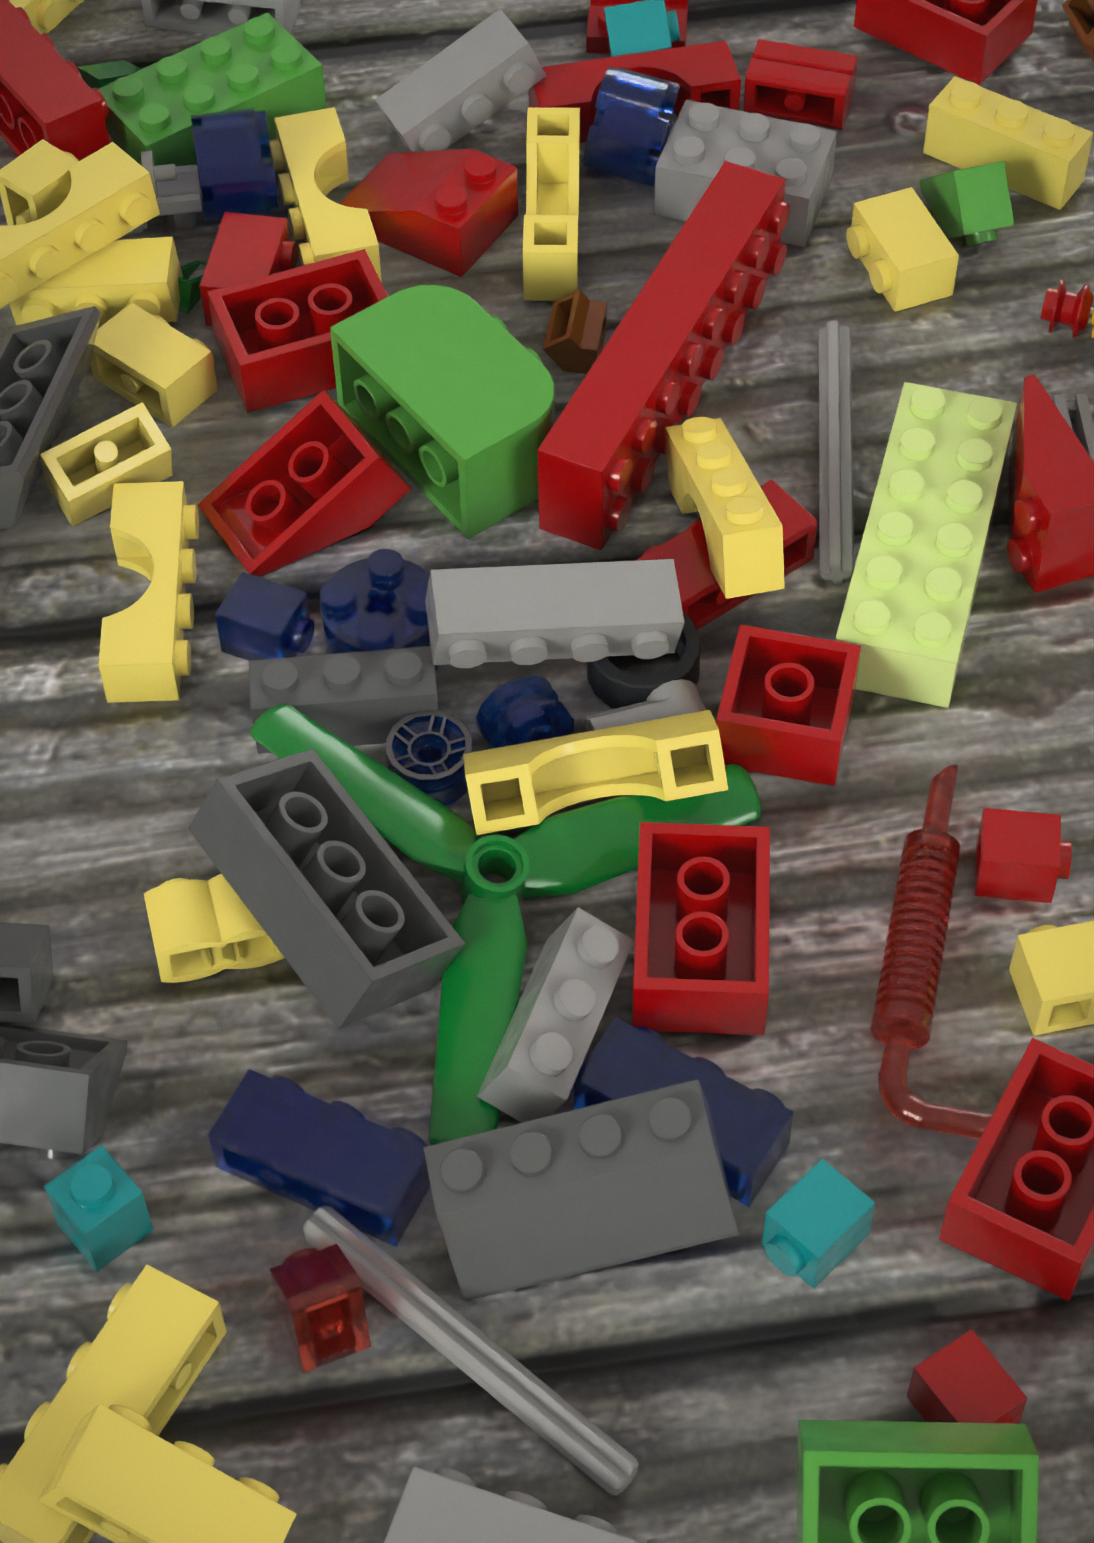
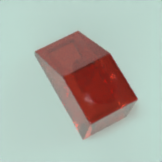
[269,1244,371,1373]

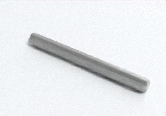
[818,320,854,585]
[303,1206,638,1495]

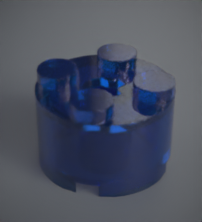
[583,67,681,187]
[191,108,278,222]
[320,549,439,671]

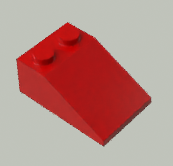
[339,149,518,277]
[1006,374,1094,593]
[197,389,411,580]

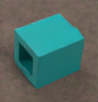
[604,0,681,57]
[44,1145,154,1272]
[762,1158,875,1289]

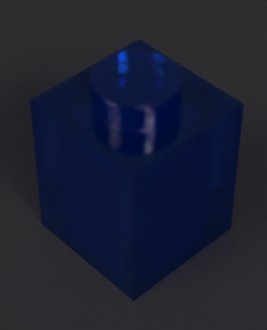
[215,571,315,661]

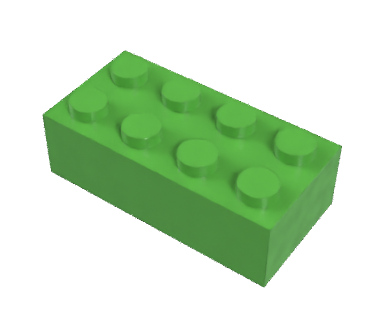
[99,12,327,173]

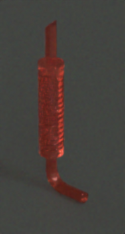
[870,764,992,1139]

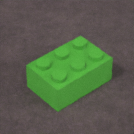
[796,1420,1039,1543]

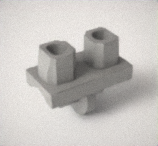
[127,150,202,234]

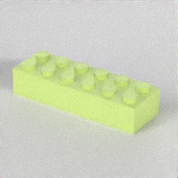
[835,382,1017,708]

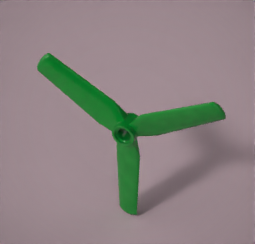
[250,703,761,1145]

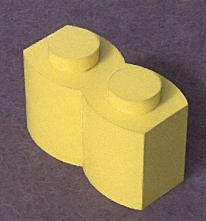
[143,874,285,983]

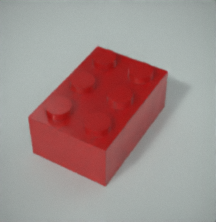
[854,0,1038,85]
[207,249,388,413]
[632,822,770,1035]
[939,1038,1094,1301]

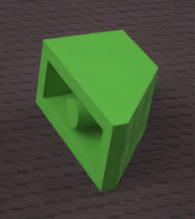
[919,161,1015,246]

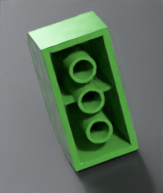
[330,285,555,539]

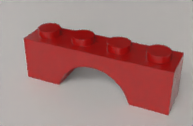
[528,41,741,143]

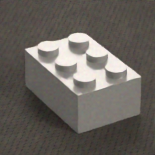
[654,100,837,247]

